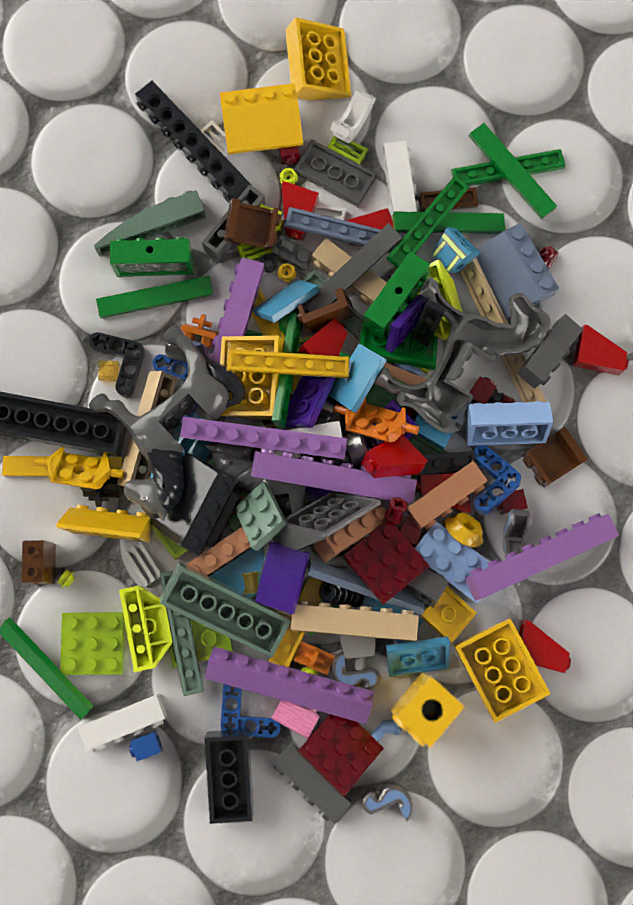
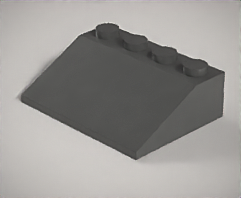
[279,491,381,550]

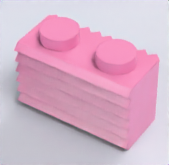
[271,700,320,739]

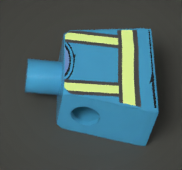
[432,227,480,273]

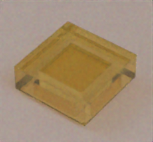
[98,360,120,381]

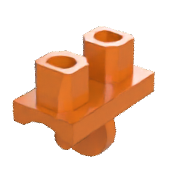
[181,314,219,348]
[293,641,335,675]

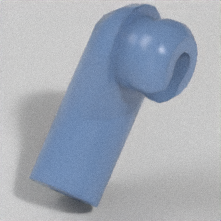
[392,363,421,376]
[371,720,402,742]

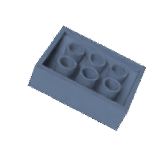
[476,223,559,320]

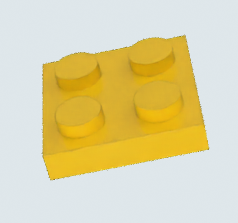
[420,586,477,644]

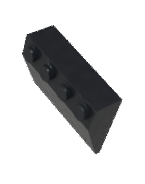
[150,452,240,555]

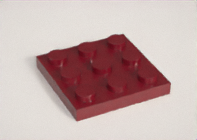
[343,521,430,605]
[297,714,384,797]

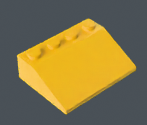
[286,17,351,101]
[219,83,303,155]
[220,336,285,420]
[56,505,152,543]
[453,618,551,723]

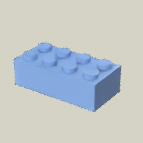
[465,401,553,446]
[414,521,489,604]

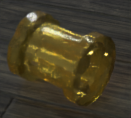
[241,571,259,594]

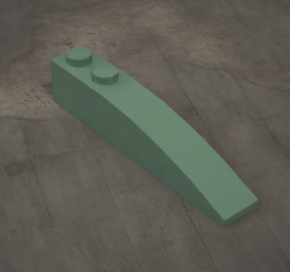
[94,190,206,256]

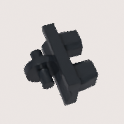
[80,477,120,507]

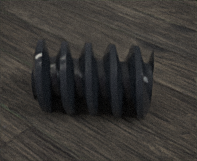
[319,581,365,607]

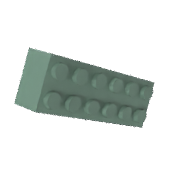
[159,562,291,658]

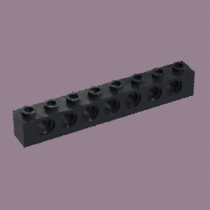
[135,80,252,203]

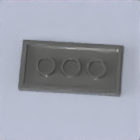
[293,140,377,207]

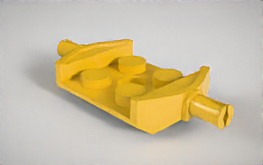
[33,447,124,489]

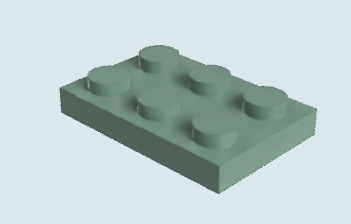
[234,481,288,551]

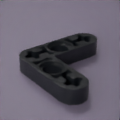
[89,332,145,397]

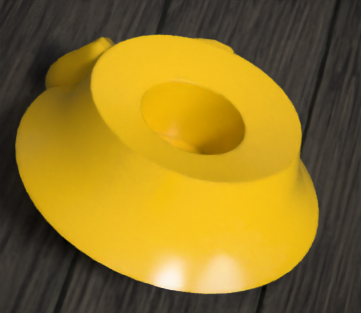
[445,513,483,547]

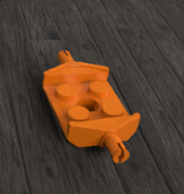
[333,398,419,442]

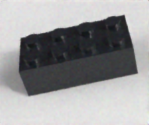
[204,729,254,824]

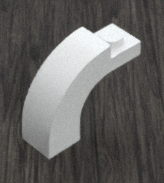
[330,90,376,143]

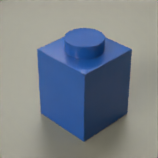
[129,730,164,761]

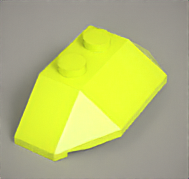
[417,260,463,340]
[119,585,173,672]

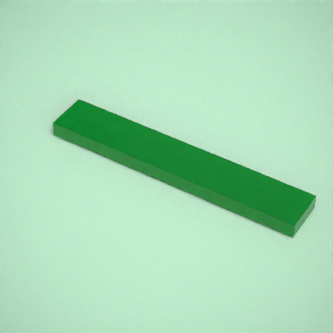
[469,122,557,220]
[451,149,565,186]
[386,175,469,268]
[392,211,506,234]
[96,275,214,319]
[272,312,302,429]
[0,617,94,720]

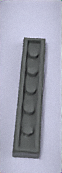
[302,223,402,312]

